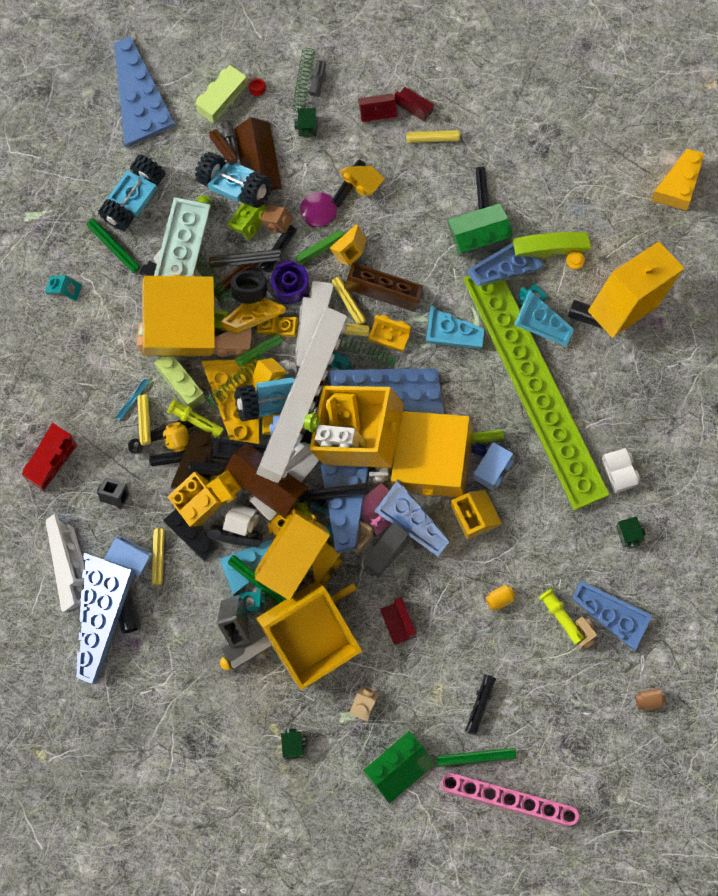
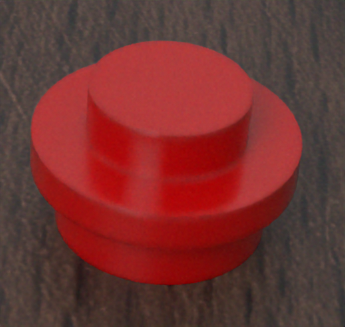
[248,78,266,96]

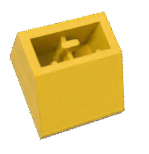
[168,472,226,527]
[450,490,502,540]

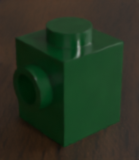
[294,108,317,138]
[616,516,645,549]
[281,729,307,760]

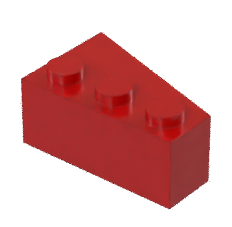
[22,422,77,492]

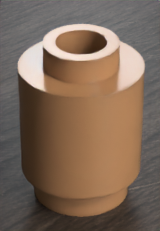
[635,688,666,712]

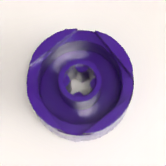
[271,261,309,304]

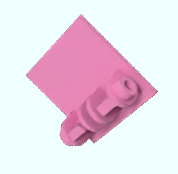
[361,483,392,536]

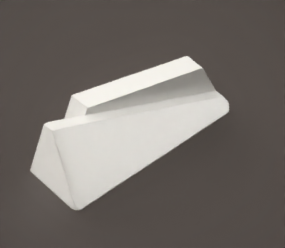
[295,281,333,367]
[249,442,319,520]
[46,514,85,612]

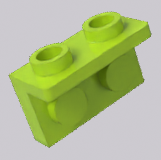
[226,203,267,241]

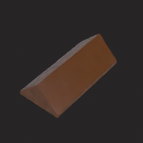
[234,117,282,191]
[344,262,423,312]
[223,443,309,519]

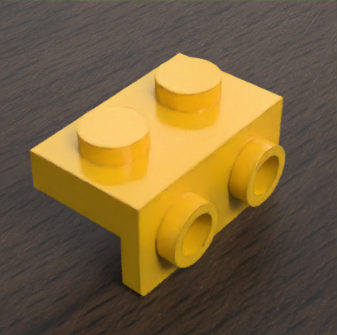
[368,315,411,353]
[326,393,361,432]

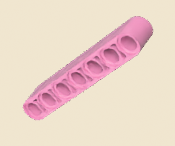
[441,773,579,827]

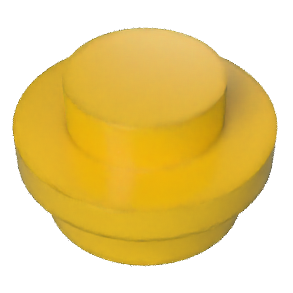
[566,251,585,270]

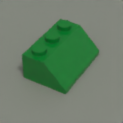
[447,203,514,255]
[363,731,435,804]

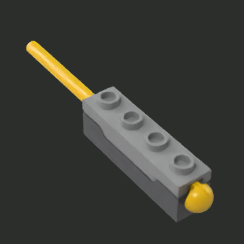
[220,583,357,672]

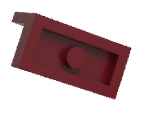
[394,87,434,121]
[358,94,397,122]
[380,597,416,645]

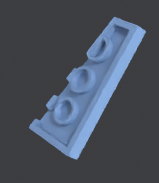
[467,243,544,287]
[375,479,450,556]
[572,581,652,651]

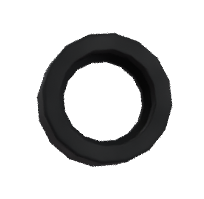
[231,270,267,304]

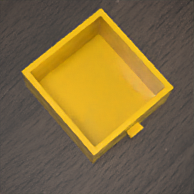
[588,241,685,338]
[142,275,215,356]
[309,386,404,468]
[391,411,473,497]
[255,508,330,600]
[256,580,362,690]

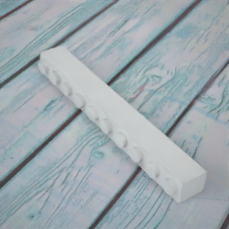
[256,307,347,483]

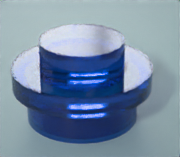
[471,442,488,457]

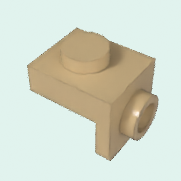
[353,520,373,554]
[575,616,597,650]
[349,687,379,722]

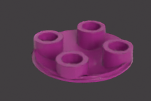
[300,192,337,227]

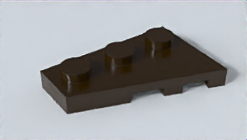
[171,431,212,489]

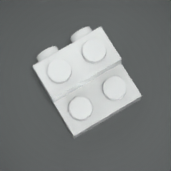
[315,425,366,448]

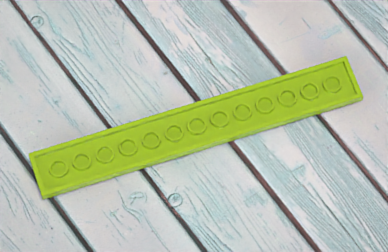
[463,275,609,511]

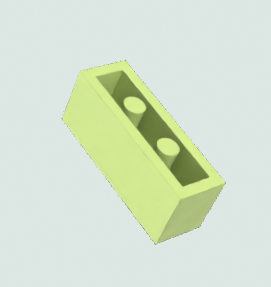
[195,65,248,124]
[154,356,205,410]

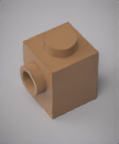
[260,204,294,233]

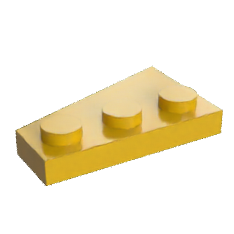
[221,297,285,334]

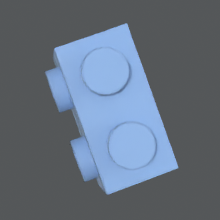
[473,442,514,491]
[105,536,154,577]

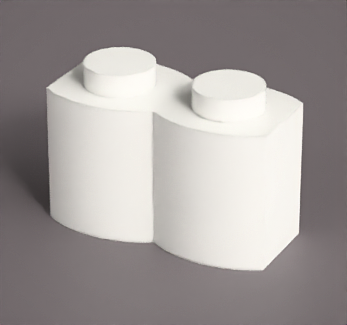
[602,448,640,494]
[223,503,259,536]

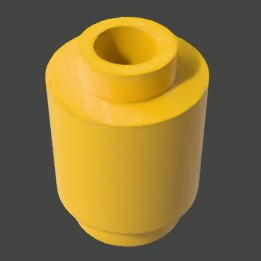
[485,585,516,611]

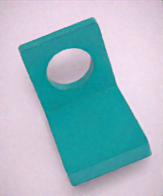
[45,275,82,301]
[519,284,547,305]
[239,588,266,612]

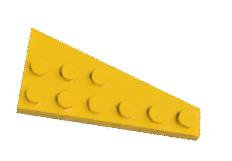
[201,359,260,444]

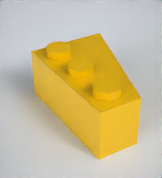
[651,148,705,211]

